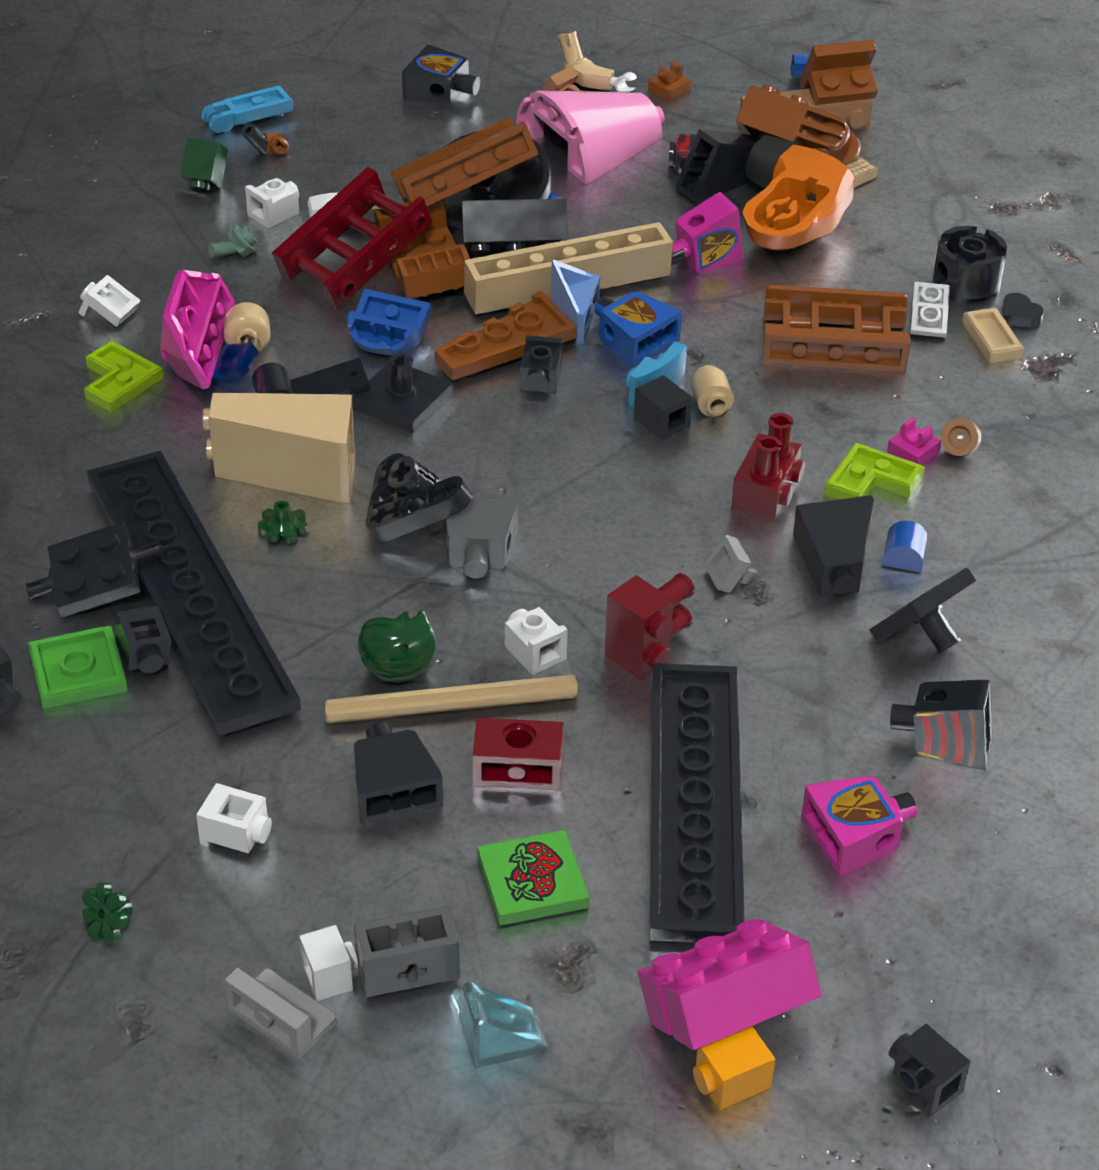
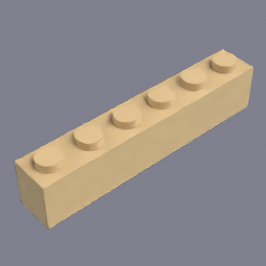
[464,222,673,315]

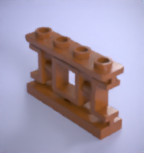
[391,117,538,206]
[762,285,910,373]

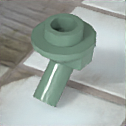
[208,224,258,257]

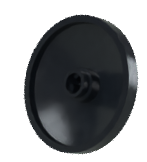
[442,131,553,237]

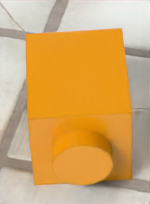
[693,1026,775,1111]

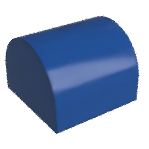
[882,521,927,572]

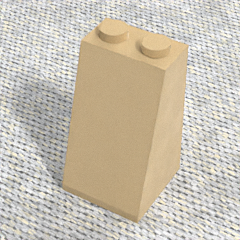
[203,393,355,503]

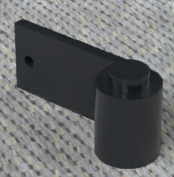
[252,357,371,395]

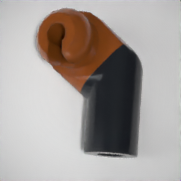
[242,123,289,155]

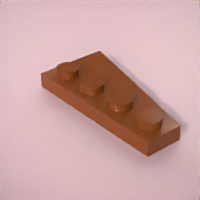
[435,290,577,381]

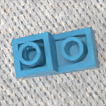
[625,341,687,407]

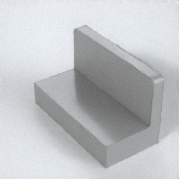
[224,967,337,1059]

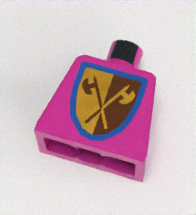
[671,192,743,274]
[801,776,917,877]

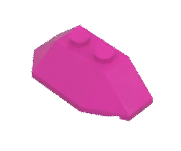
[161,270,235,389]

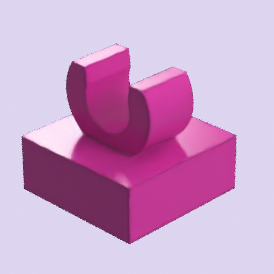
[887,417,941,465]

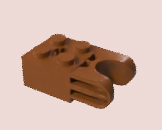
[735,84,861,164]

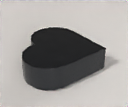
[1002,293,1044,328]

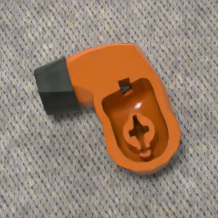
[742,135,854,252]

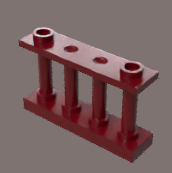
[272,167,432,310]

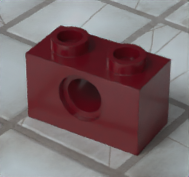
[472,717,564,790]

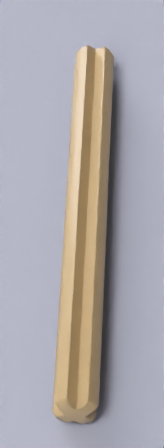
[324,674,578,724]

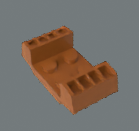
[374,200,470,299]

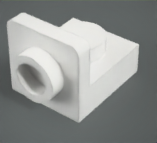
[78,275,141,327]

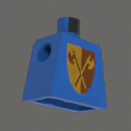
[594,292,682,368]

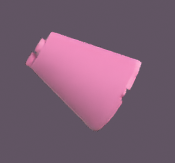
[516,90,665,185]

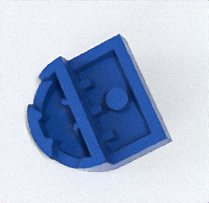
[348,289,433,356]

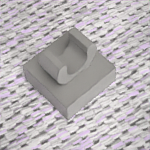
[704,535,757,593]

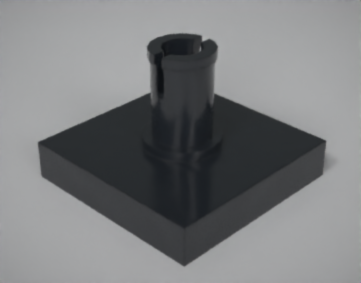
[352,353,453,433]
[869,567,976,654]

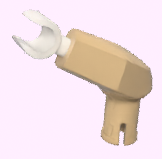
[557,30,637,93]

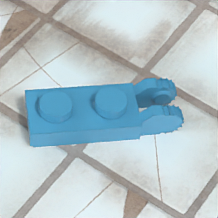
[201,85,294,133]

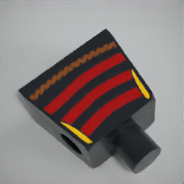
[890,680,992,770]

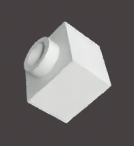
[299,925,358,1001]

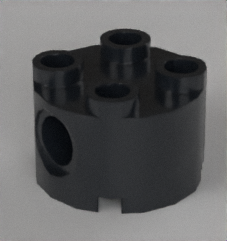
[933,226,1007,304]

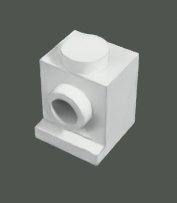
[245,178,299,229]
[505,607,568,676]
[196,783,272,853]

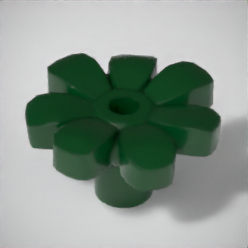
[258,501,308,544]
[82,882,133,943]

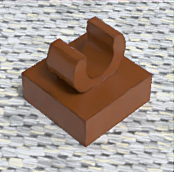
[648,61,692,102]

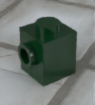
[180,137,228,191]

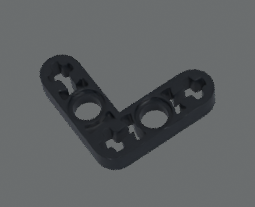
[366,453,473,542]

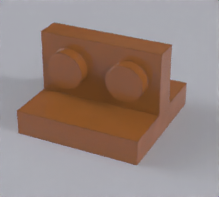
[799,39,878,105]

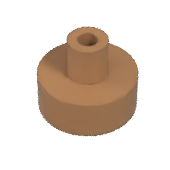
[941,418,981,456]

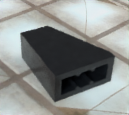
[675,129,758,204]
[793,495,874,597]

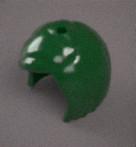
[358,610,437,683]

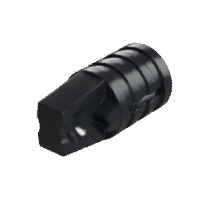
[388,456,441,495]

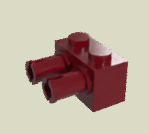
[731,413,805,519]
[605,573,695,680]

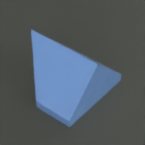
[551,259,601,344]

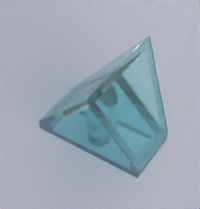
[451,981,549,1068]

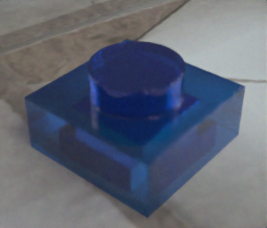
[213,342,259,380]

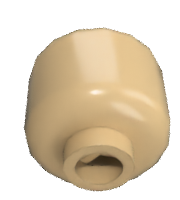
[224,302,271,355]

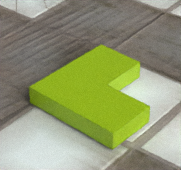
[84,340,164,413]
[824,443,925,500]

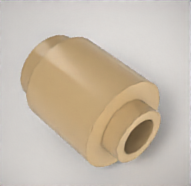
[691,365,734,417]

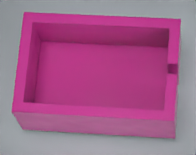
[637,919,822,1051]

